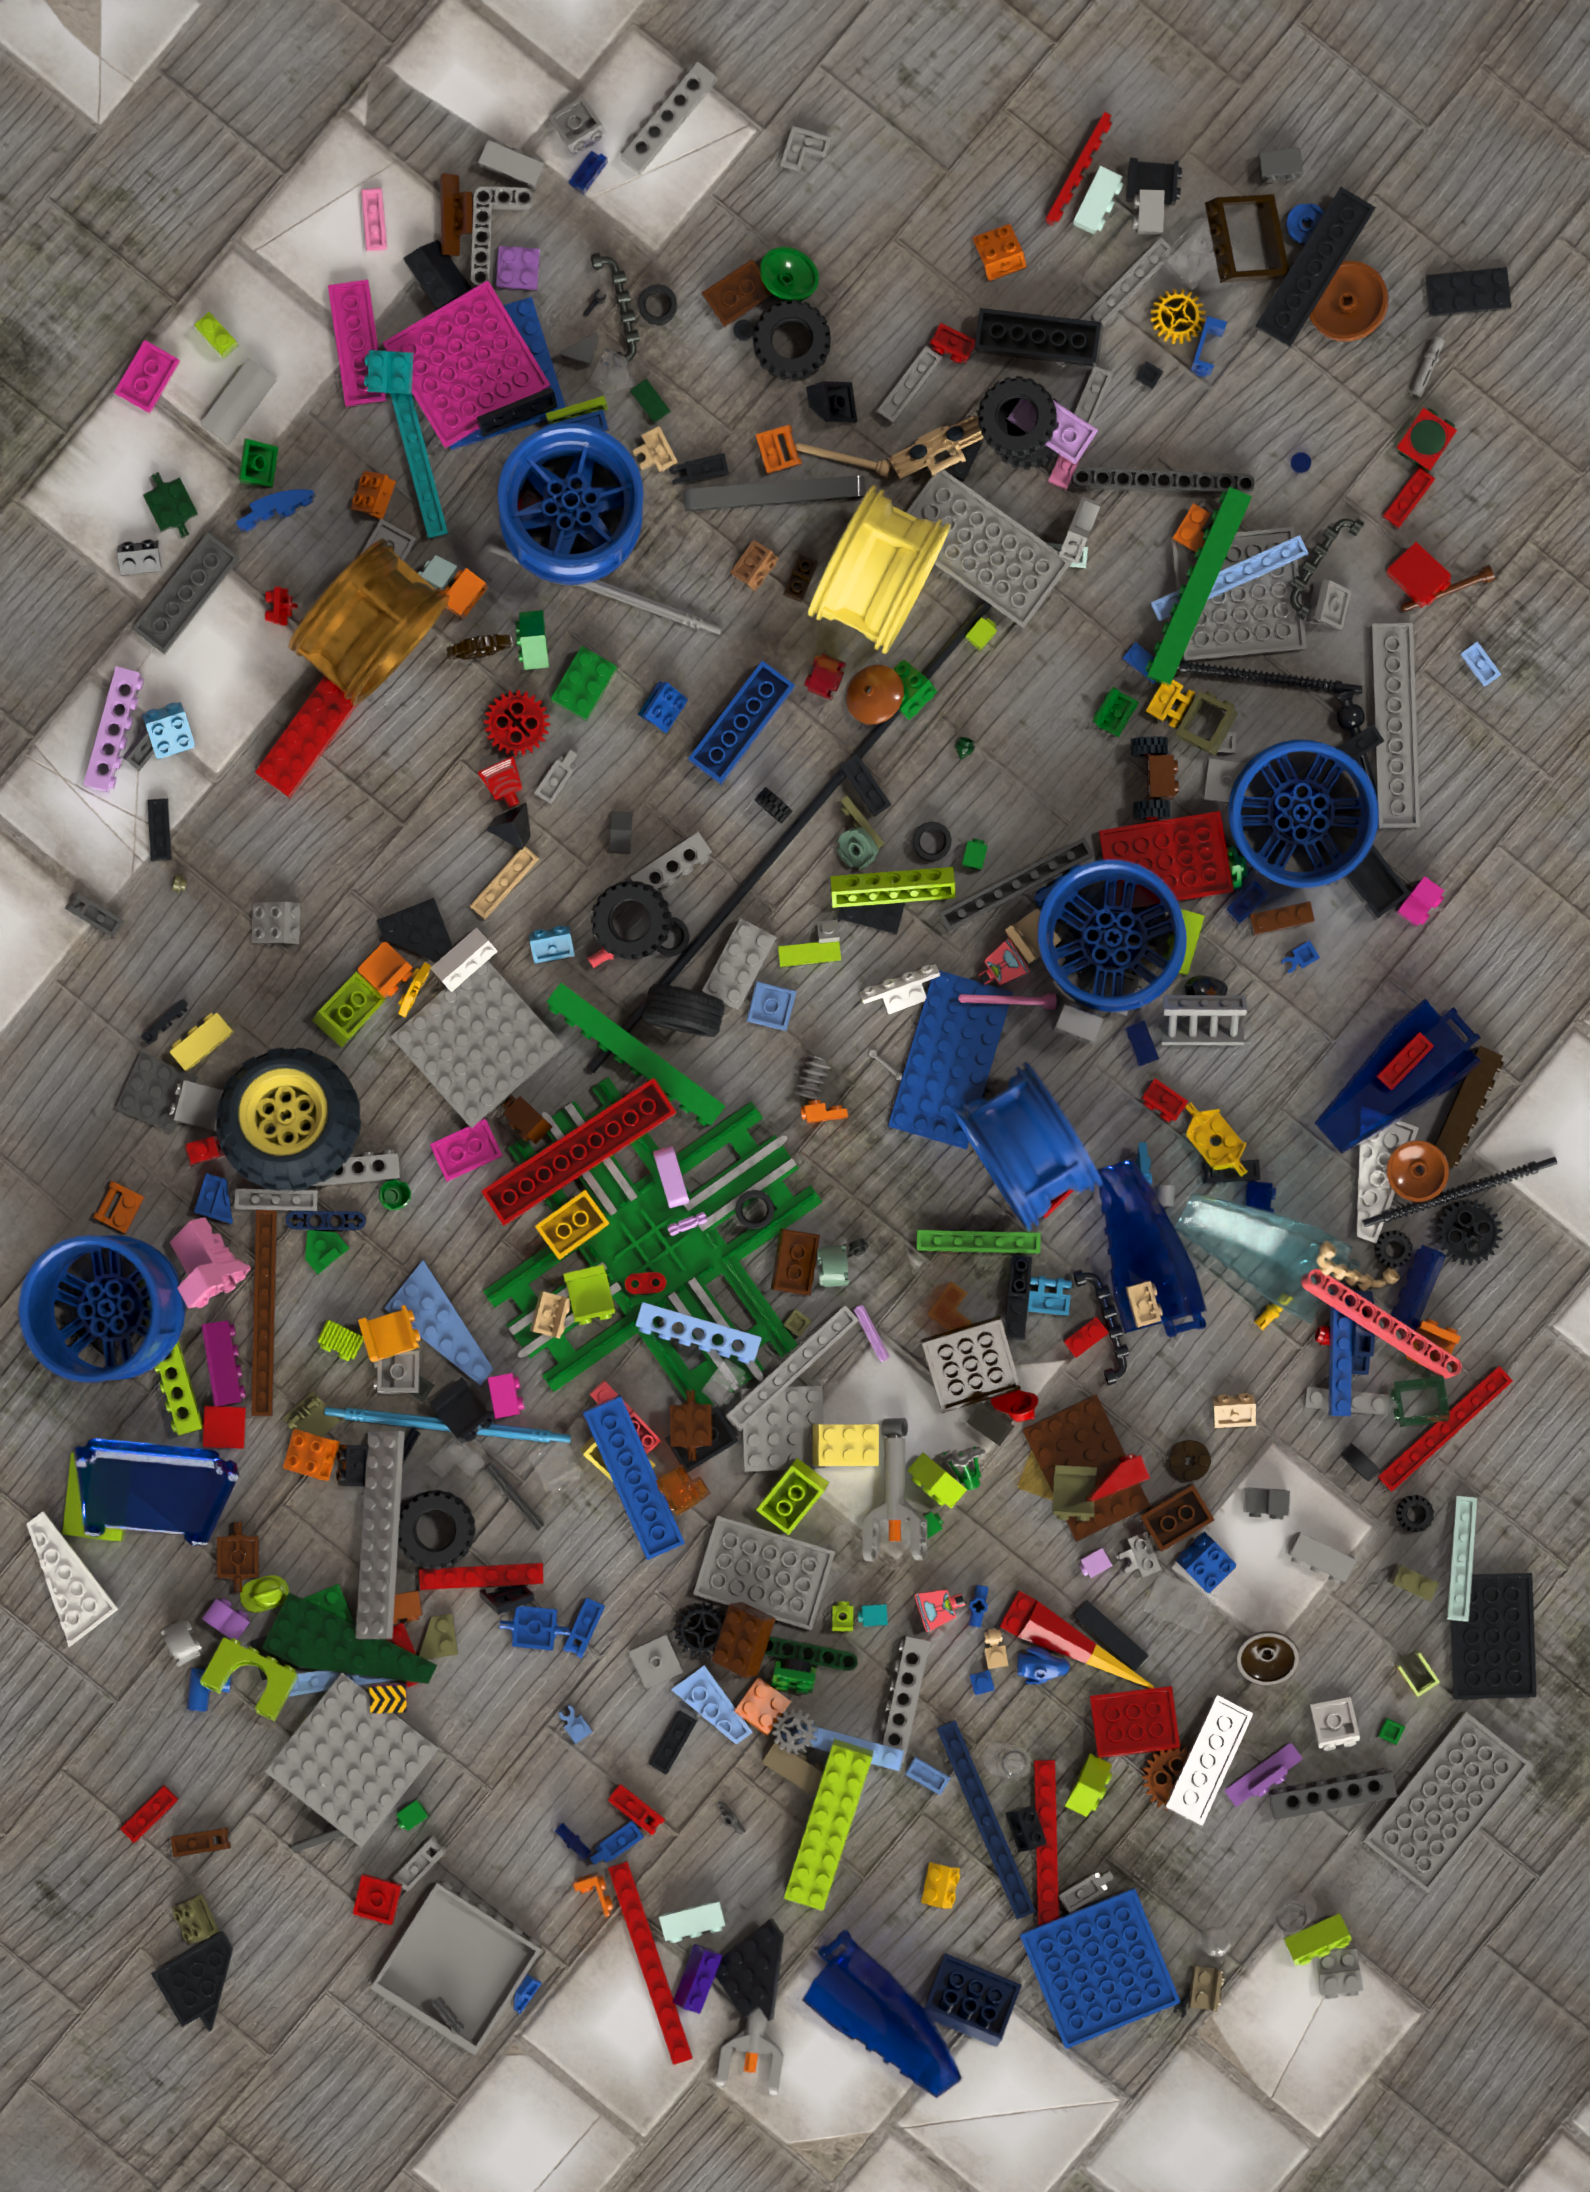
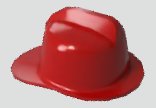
[991,1390,1039,1422]

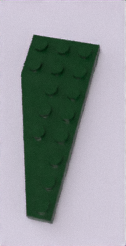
[261,1592,438,1684]

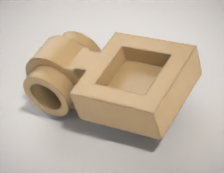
[984,1628,1008,1669]

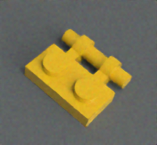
[1145,680,1196,729]

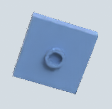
[747,981,797,1031]

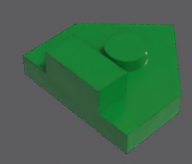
[1227,846,1248,890]
[305,1230,350,1275]

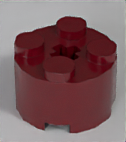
[804,653,846,701]

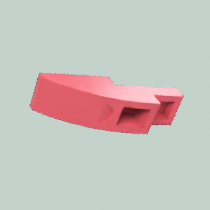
[589,1380,661,1454]

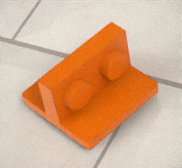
[351,471,396,520]

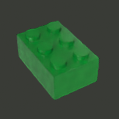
[551,646,618,722]

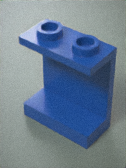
[1191,316,1227,377]

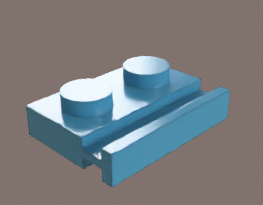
[1136,1142,1152,1193]

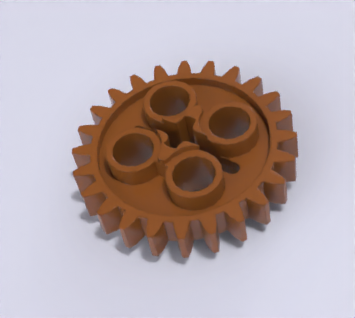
[1142,1746,1188,1813]

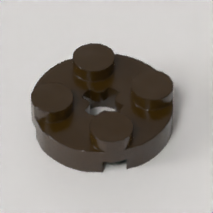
[1169,1440,1211,1481]

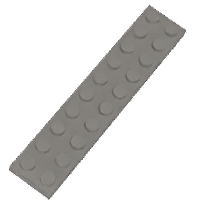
[1371,623,1420,829]
[356,1431,404,1639]

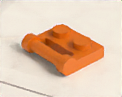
[756,425,802,475]
[93,1180,145,1234]

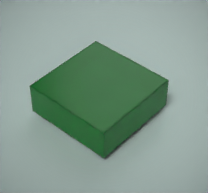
[1377,1717,1405,1745]

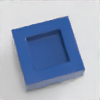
[969,1670,995,1695]

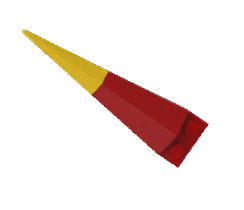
[999,1590,1154,1688]

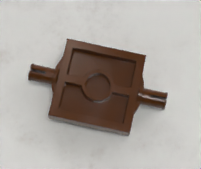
[670,1390,713,1461]
[217,1522,259,1593]

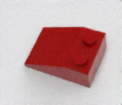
[1085,1453,1150,1502]

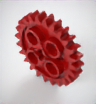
[484,690,551,757]

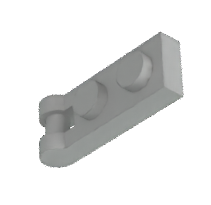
[393,1835,448,1892]

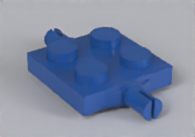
[499,1606,570,1651]

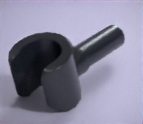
[583,289,606,316]
[1174,1989,1190,2018]

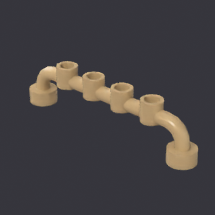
[1316,1241,1400,1291]

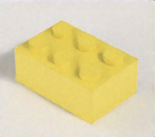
[812,1424,879,1466]

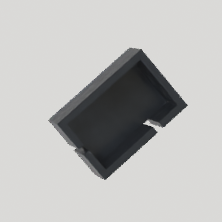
[1343,845,1411,920]

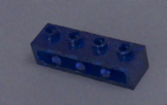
[1391,1245,1446,1331]

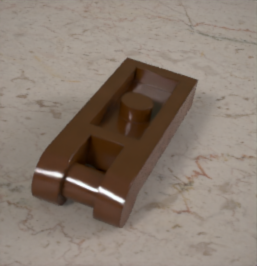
[170,1827,231,1857]

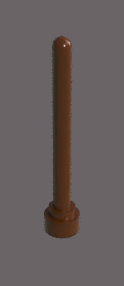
[1401,565,1495,612]

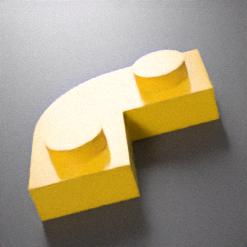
[398,962,432,1017]

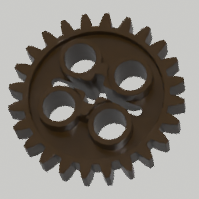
[446,634,513,660]

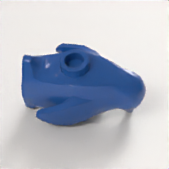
[1017,1647,1070,1684]

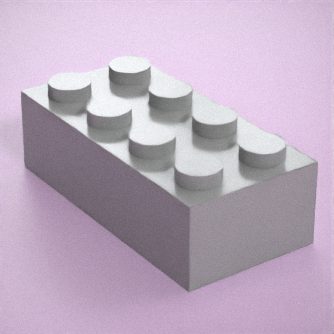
[702,918,777,1011]

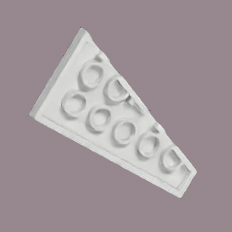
[27,1511,119,1647]

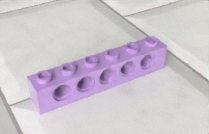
[83,666,144,793]

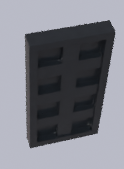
[1425,267,1512,317]

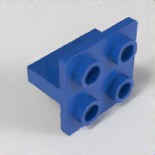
[638,680,688,733]

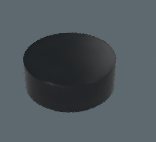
[734,320,754,341]

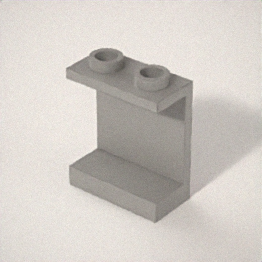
[1059,496,1101,564]
[169,1079,224,1131]

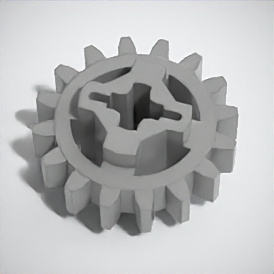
[772,1709,818,1755]

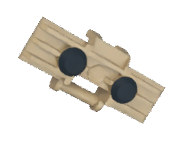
[888,415,983,479]

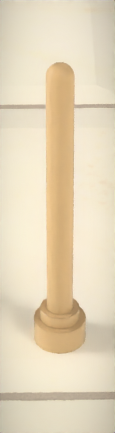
[795,443,891,478]

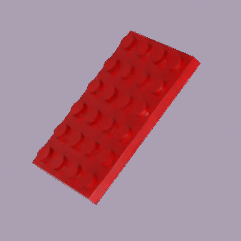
[1098,811,1234,909]

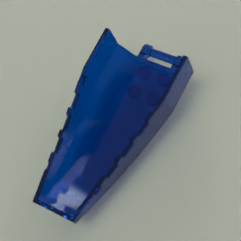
[1315,998,1481,1154]
[1097,1159,1207,1338]
[802,1930,962,2098]

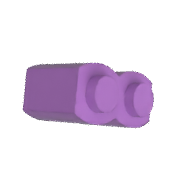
[202,1597,251,1640]

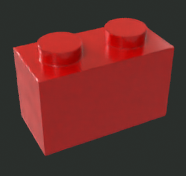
[1063,1317,1109,1358]

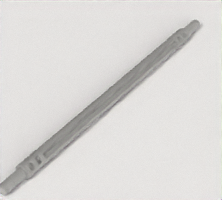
[489,544,722,635]

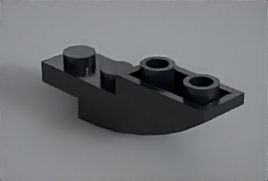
[1005,1255,1032,1341]

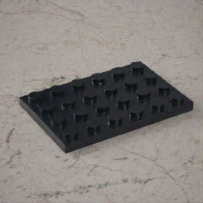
[1449,1573,1537,1700]

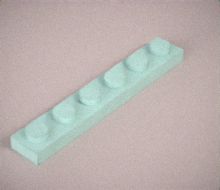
[1447,1496,1477,1622]

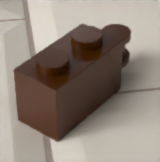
[501,1095,553,1144]

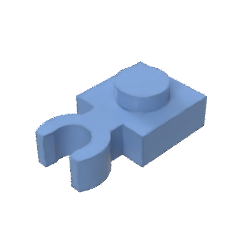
[559,1705,593,1744]

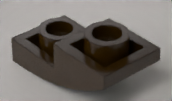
[783,554,818,603]

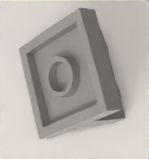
[1306,579,1351,630]

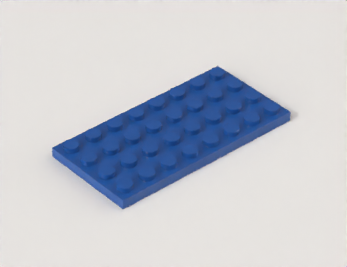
[888,970,1013,1150]

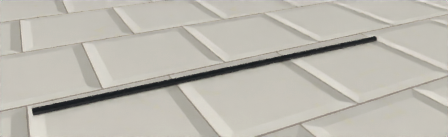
[587,600,991,1073]

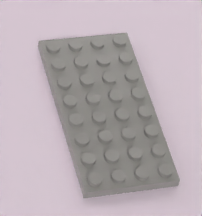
[906,470,1072,629]
[1363,1711,1531,1893]

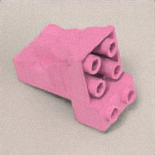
[170,1217,251,1309]

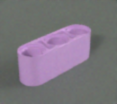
[653,1145,690,1208]

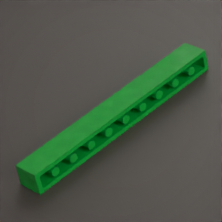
[1145,487,1252,687]
[546,983,725,1126]

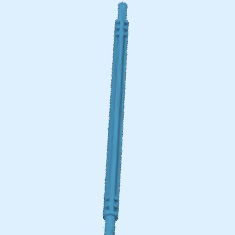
[325,1407,571,1443]

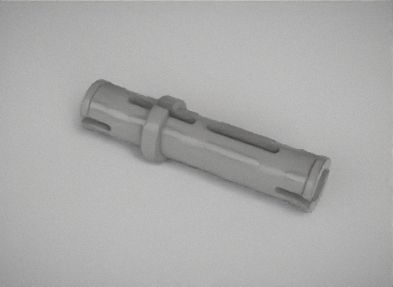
[1409,336,1445,398]

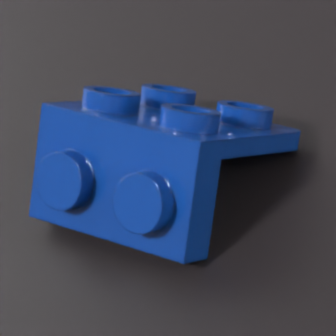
[1175,1531,1236,1593]

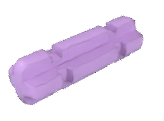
[668,1212,708,1236]

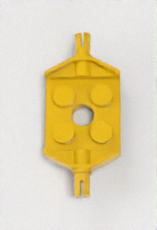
[1185,1102,1247,1176]

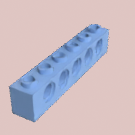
[636,1302,762,1364]

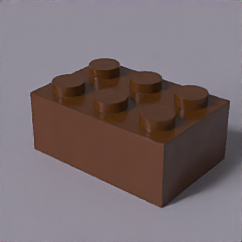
[1139,1484,1214,1552]
[712,1602,776,1678]

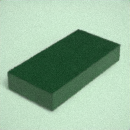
[630,378,671,424]

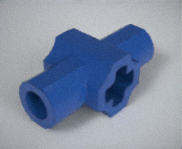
[968,1584,989,1628]

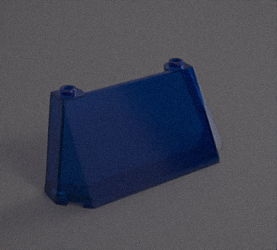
[74,1439,239,1546]

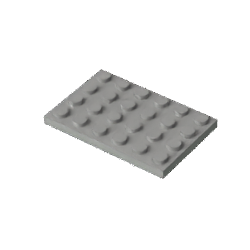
[693,1515,835,1631]

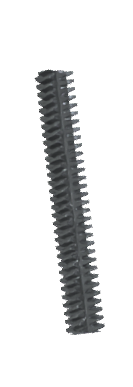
[483,1462,544,1531]

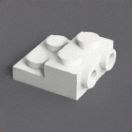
[1310,1697,1360,1751]

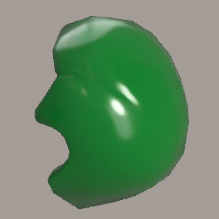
[378,1179,411,1211]

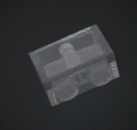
[702,1358,746,1406]

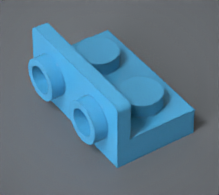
[529,925,575,964]

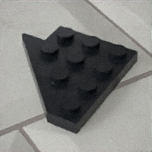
[715,1918,784,2021]

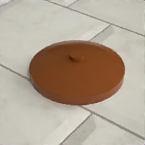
[1310,261,1389,342]

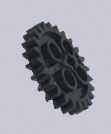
[1435,1199,1503,1265]

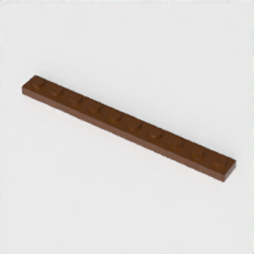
[251,1210,277,1416]

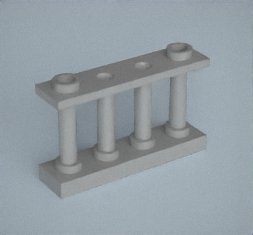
[1161,995,1247,1045]

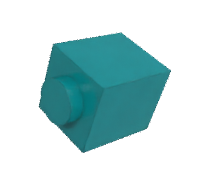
[858,1603,888,1627]

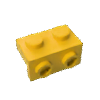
[921,1862,960,1909]

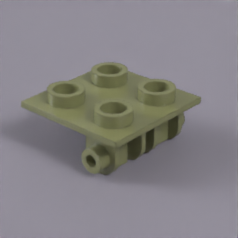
[283,1390,341,1437]

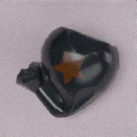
[1184,975,1228,995]

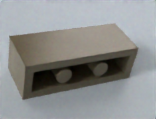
[762,1742,825,1796]

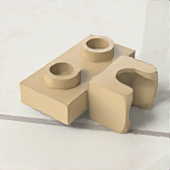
[632,426,678,472]

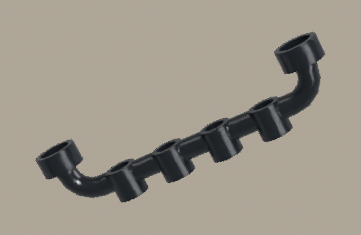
[1073,1269,1129,1386]

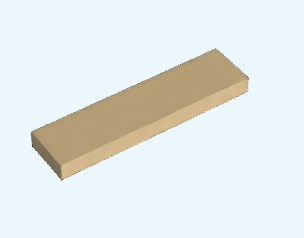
[470,846,539,920]

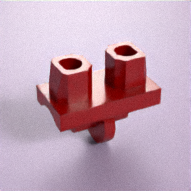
[265,587,298,626]

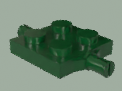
[143,472,198,538]

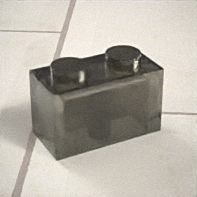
[966,1401,1014,1446]

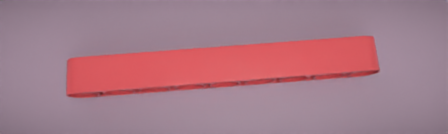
[1301,1269,1462,1379]

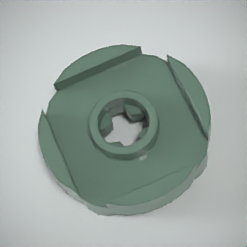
[838,827,879,869]

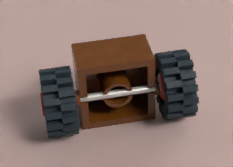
[1131,736,1179,820]

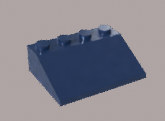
[920,1953,1022,2047]

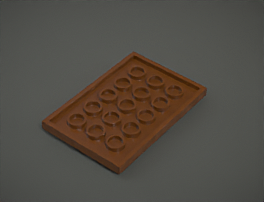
[1022,1394,1150,1542]

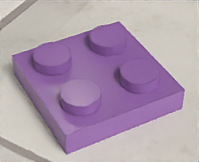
[496,246,540,291]

